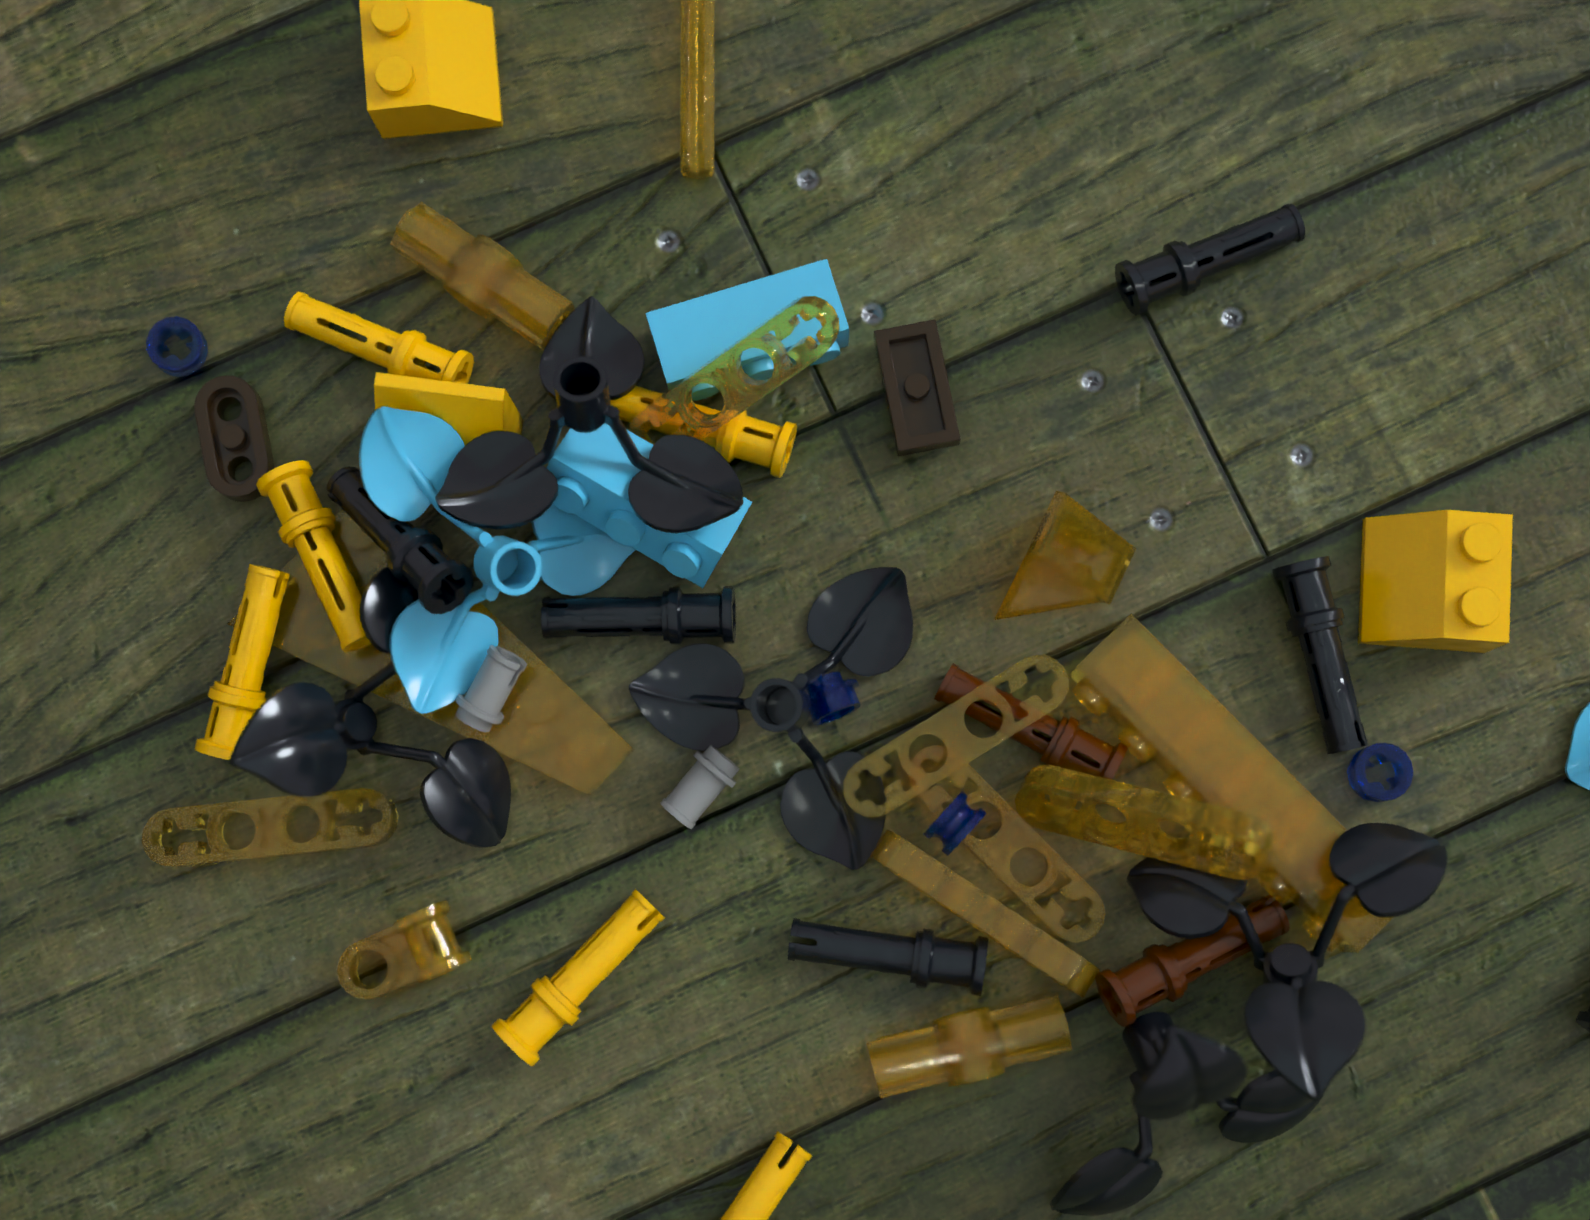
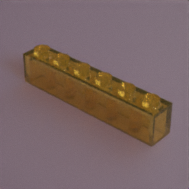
[1069,614,1394,953]

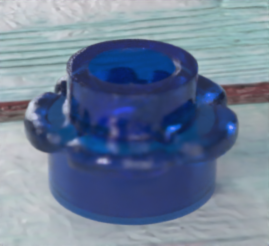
[806,672,861,726]

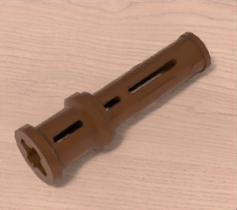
[934,663,1128,797]
[1095,895,1290,1027]

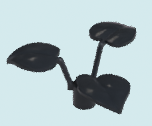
[435,296,743,533]
[229,566,511,848]
[629,567,914,870]
[1127,823,1447,1101]
[1050,1012,1324,1215]

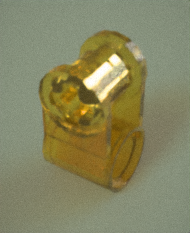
[337,900,473,1000]

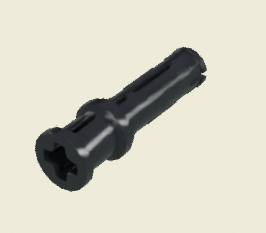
[1115,203,1305,316]
[327,466,474,614]
[1272,556,1369,754]
[541,586,736,644]
[788,918,988,996]

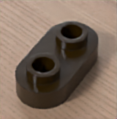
[194,375,274,502]

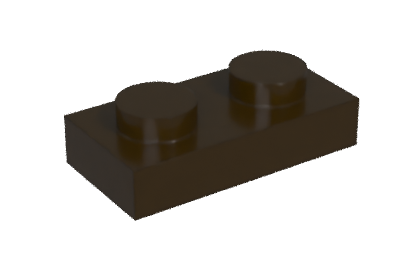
[873,319,961,457]

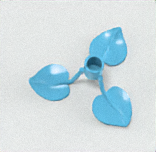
[359,406,635,714]

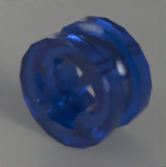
[146,316,208,377]
[1347,743,1414,802]
[923,791,987,856]

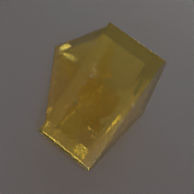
[994,491,1136,620]

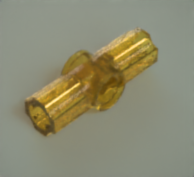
[390,202,575,350]
[866,994,1073,1099]

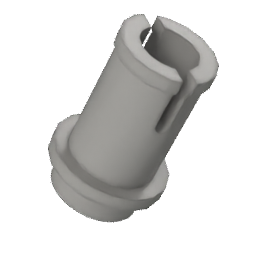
[455,645,527,732]
[661,744,740,829]

